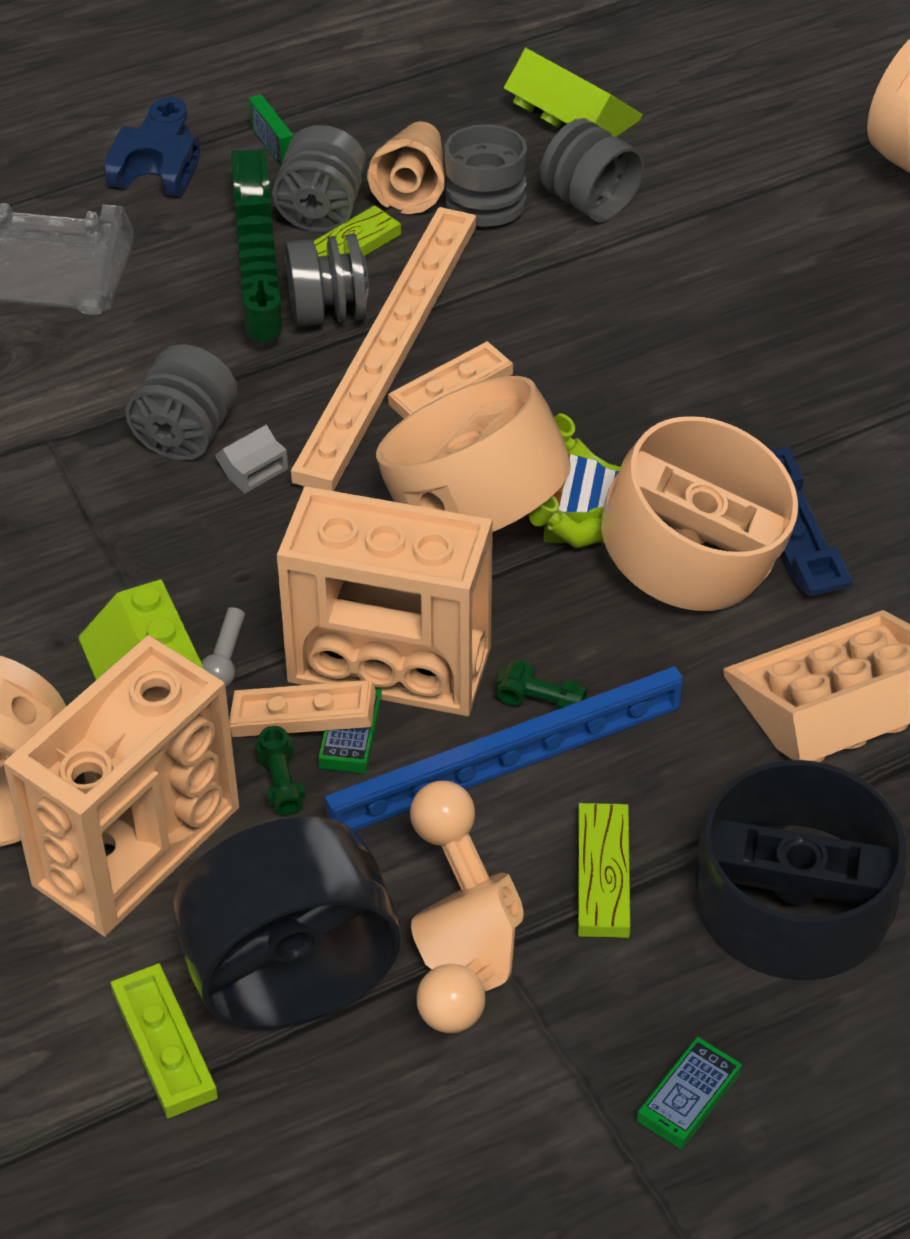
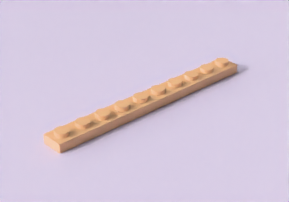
[291,207,476,491]

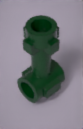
[496,659,588,710]
[255,726,305,816]

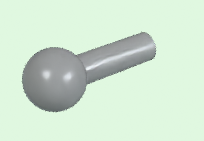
[201,607,245,687]

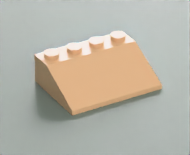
[723,610,910,762]

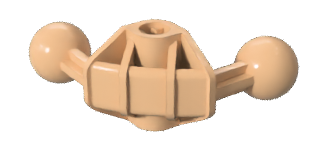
[410,781,524,1033]

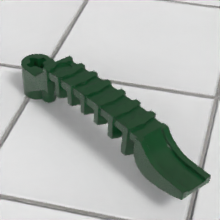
[231,149,282,342]

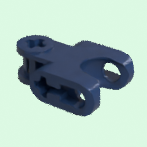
[105,97,200,197]

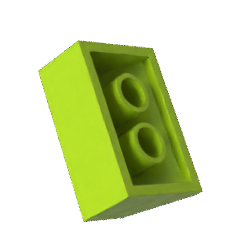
[504,48,643,137]
[78,579,204,681]

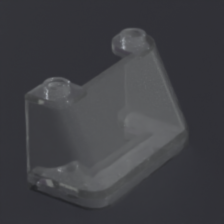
[0,203,134,315]

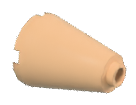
[367,122,446,214]

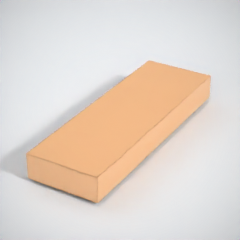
[388,341,513,419]
[229,680,376,737]

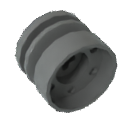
[540,118,645,223]
[444,124,527,227]
[272,125,367,232]
[285,234,369,328]
[125,344,238,460]

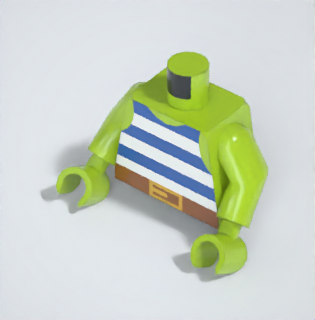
[529,414,621,548]

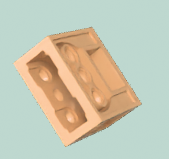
[277,486,493,716]
[3,635,239,937]

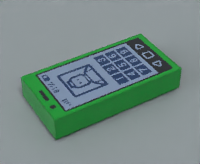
[248,94,294,167]
[318,689,382,774]
[637,1036,742,1150]

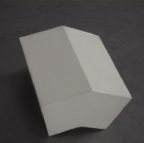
[215,424,288,494]

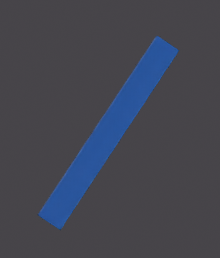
[324,666,683,831]

